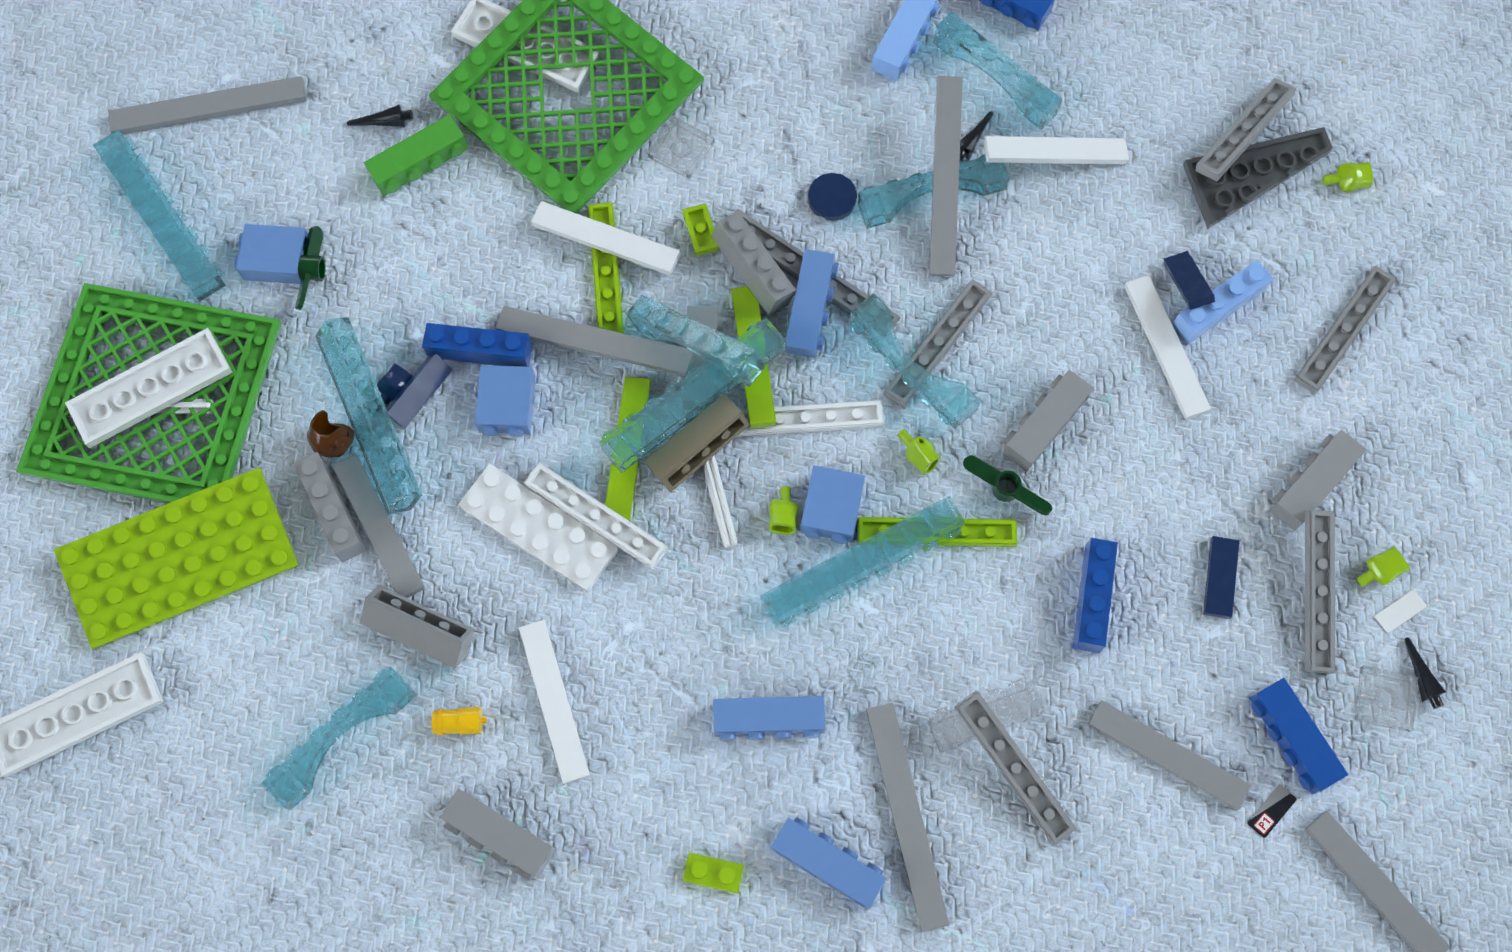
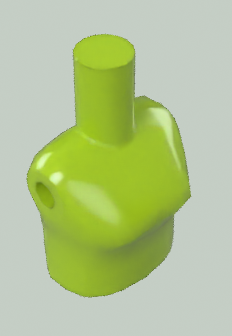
[1322,162,1373,192]
[897,429,941,475]
[769,486,799,535]
[1355,546,1410,587]

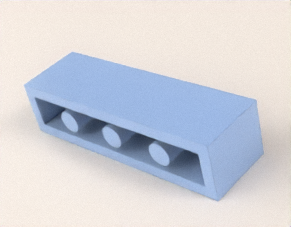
[871,0,941,81]
[1172,260,1274,345]

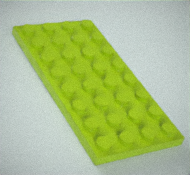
[53,467,300,649]

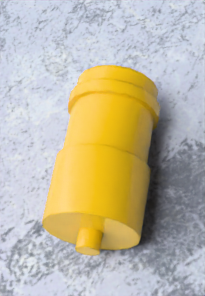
[432,707,487,736]

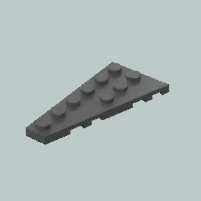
[1183,127,1333,229]

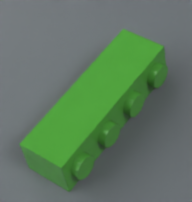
[363,114,469,196]

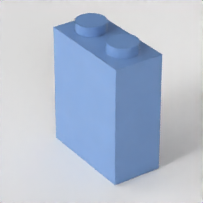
[234,224,308,284]
[475,365,536,437]
[800,465,865,544]

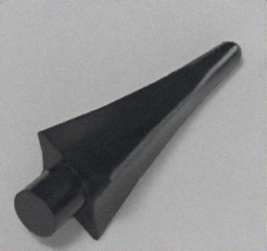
[346,104,413,127]
[959,111,993,162]
[1404,637,1446,709]

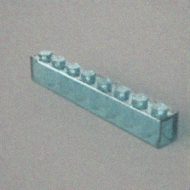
[93,130,226,301]
[315,317,422,515]
[599,318,786,473]
[760,495,966,628]

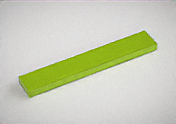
[588,202,624,334]
[731,287,776,429]
[605,376,651,521]
[857,517,1017,547]

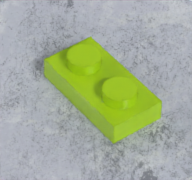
[682,203,720,257]
[683,853,744,894]

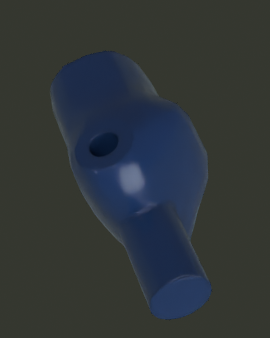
[373,363,413,412]

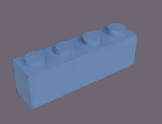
[785,249,839,358]
[713,696,826,741]
[770,817,887,910]

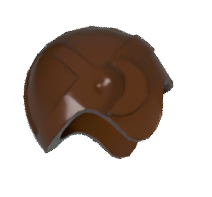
[307,410,354,458]

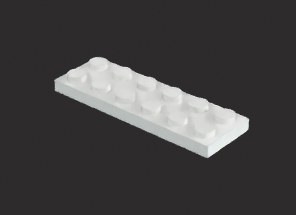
[451,0,601,93]
[65,328,233,448]
[458,463,619,593]
[0,652,163,777]

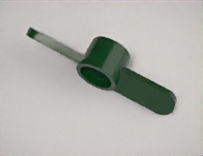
[295,226,326,310]
[963,455,1052,515]

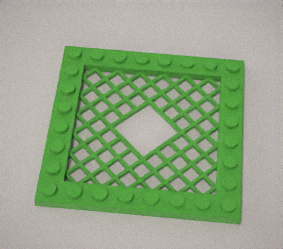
[429,0,704,214]
[16,283,282,503]

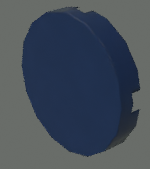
[808,173,857,221]

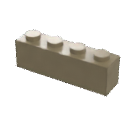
[644,394,750,493]

